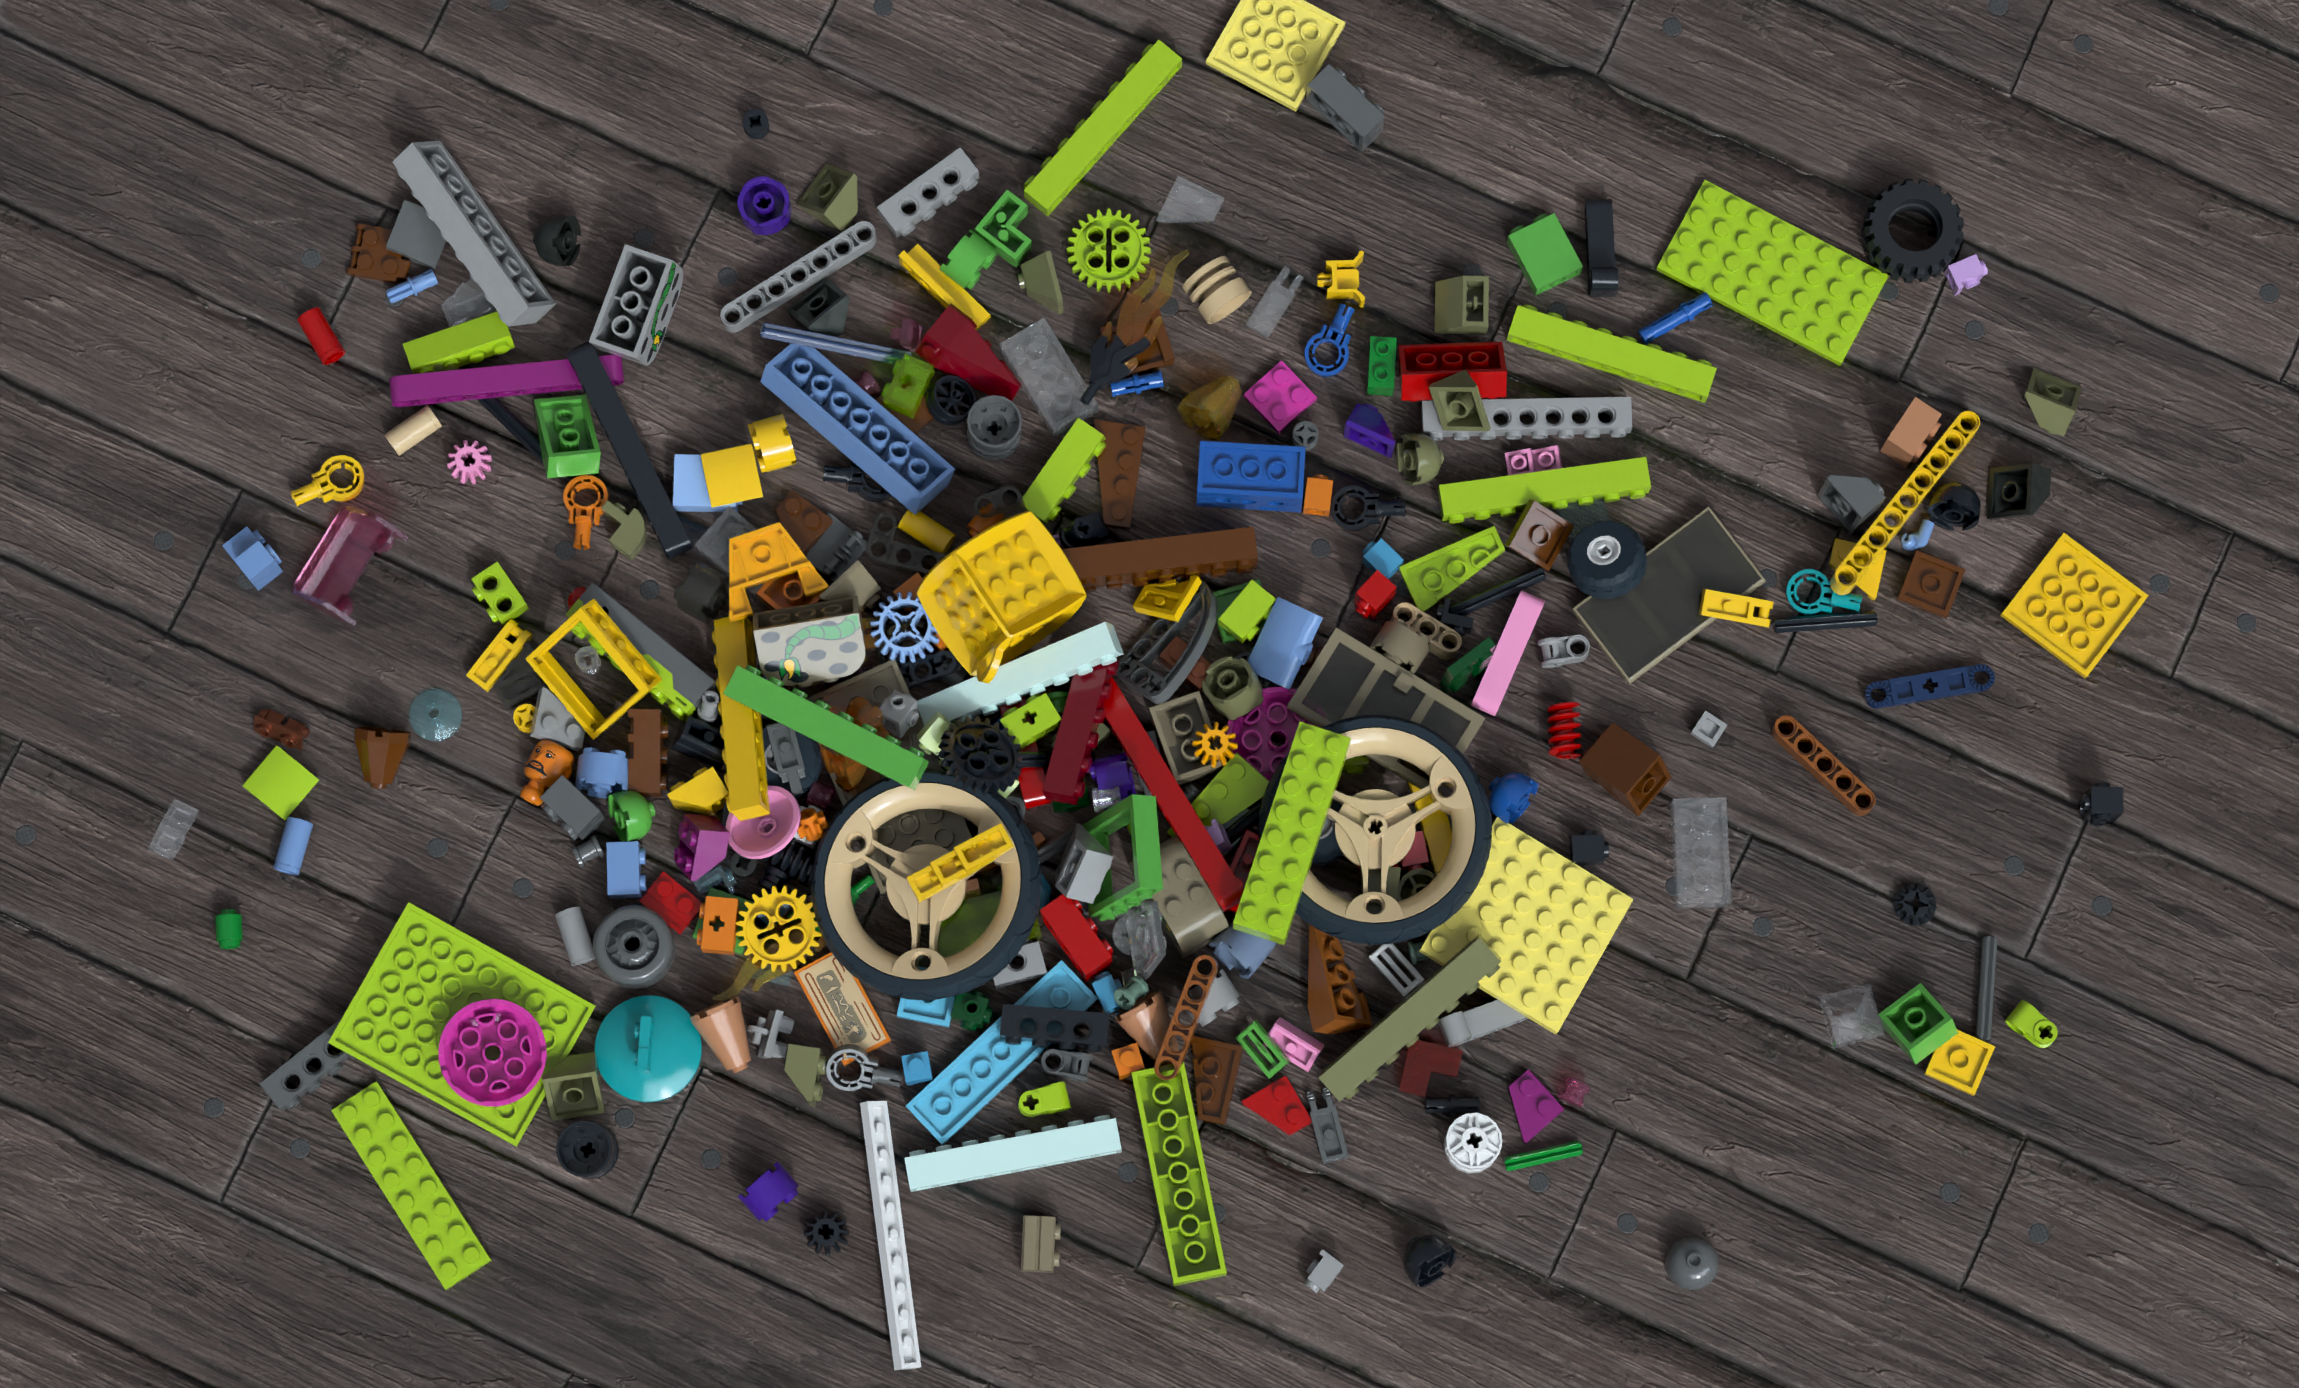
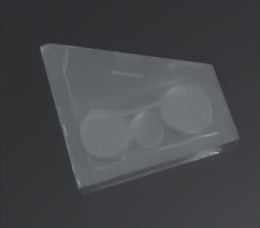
[1156,176,1225,223]
[441,278,497,327]

